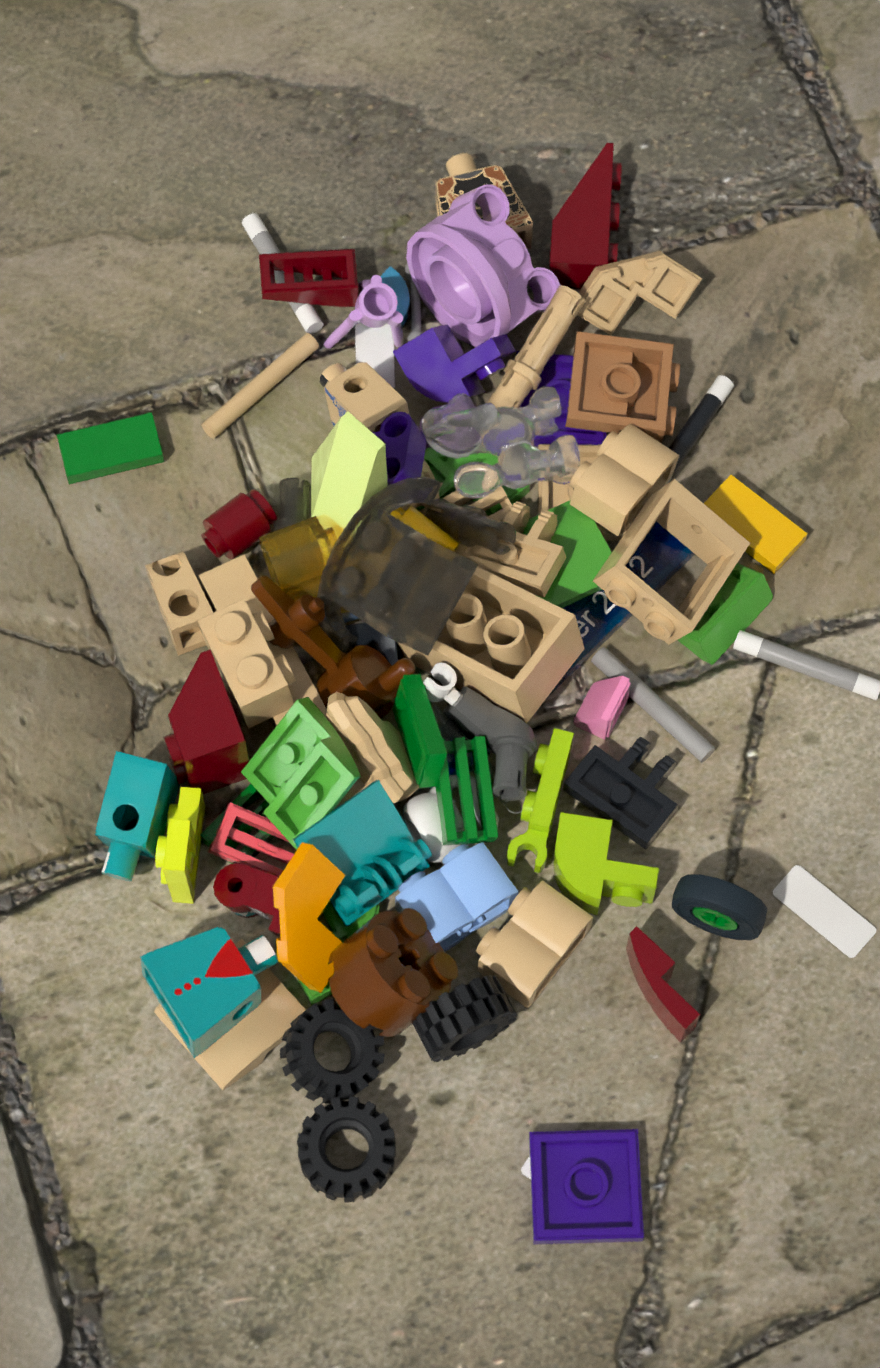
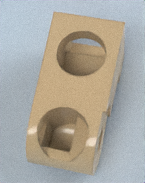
[145,551,213,656]

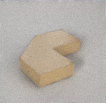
[578,251,702,335]

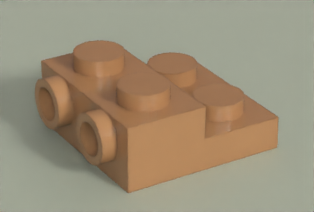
[565,331,680,444]

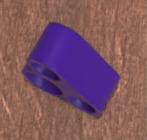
[372,412,427,502]

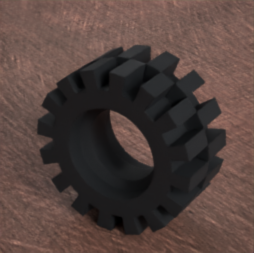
[412,975,517,1062]
[280,999,385,1103]
[297,1096,396,1202]

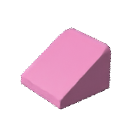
[573,676,631,740]

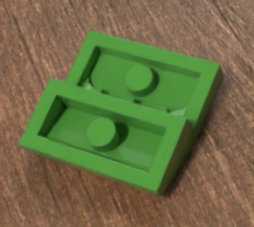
[523,500,612,608]
[241,697,360,850]

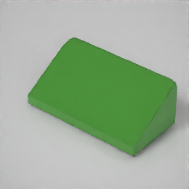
[678,563,773,665]

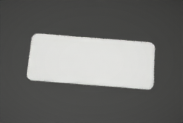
[355,322,395,388]
[773,865,876,958]

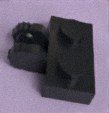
[563,737,678,850]

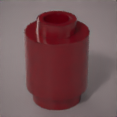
[201,489,277,560]

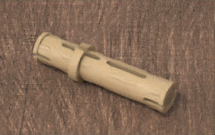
[484,285,585,424]

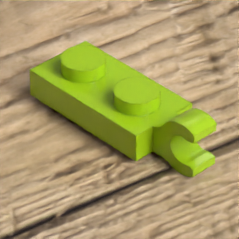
[507,728,574,873]

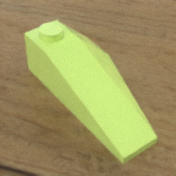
[311,412,389,570]

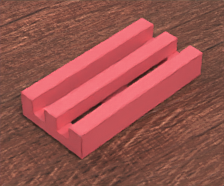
[208,802,294,877]

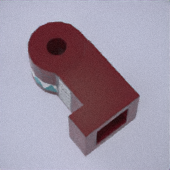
[213,863,281,937]

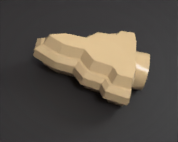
[325,692,419,804]

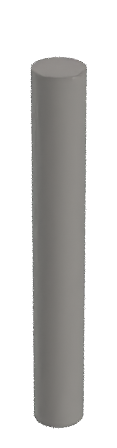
[591,647,715,763]

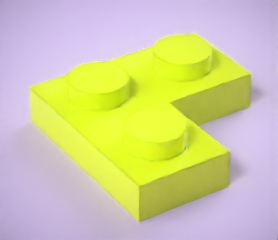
[155,787,205,904]

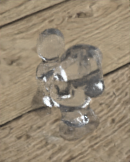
[421,386,580,499]

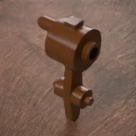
[251,576,415,719]

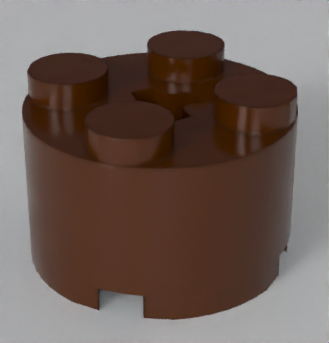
[328,908,458,1037]

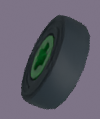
[672,874,767,940]

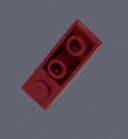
[549,143,622,289]

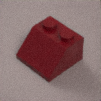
[164,649,249,794]

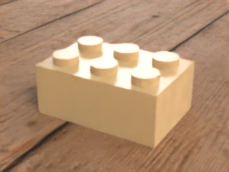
[392,554,585,724]

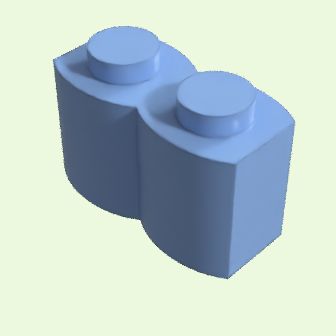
[395,842,518,952]

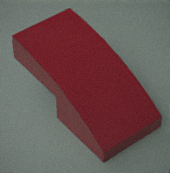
[626,926,700,1043]

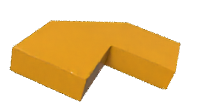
[273,842,346,993]

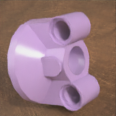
[406,184,560,347]

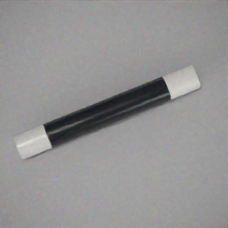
[667,375,734,484]

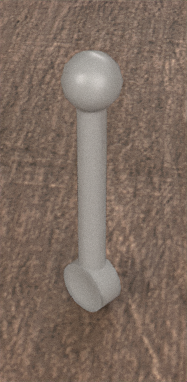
[405,263,423,342]

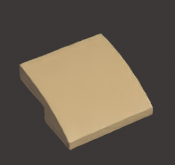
[154,939,306,1090]

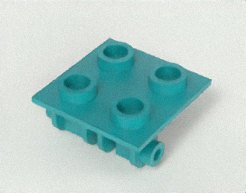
[293,780,432,926]

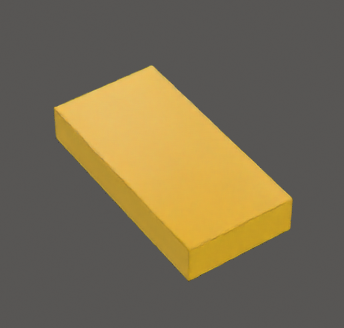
[704,475,808,574]

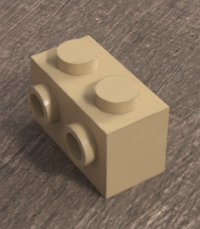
[197,598,296,729]

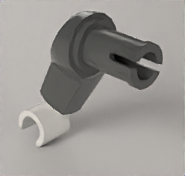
[423,663,538,801]

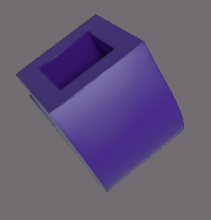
[393,324,516,403]

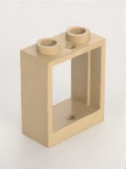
[593,479,750,645]

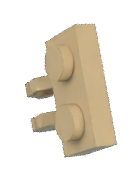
[454,501,566,598]

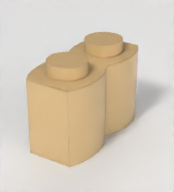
[570,424,680,537]
[476,880,593,1008]

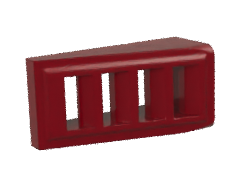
[259,249,358,307]

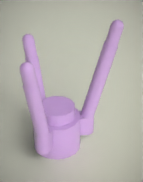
[324,275,404,349]

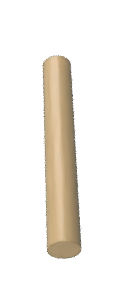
[201,333,319,439]

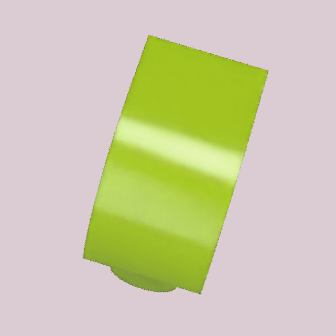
[553,812,659,915]

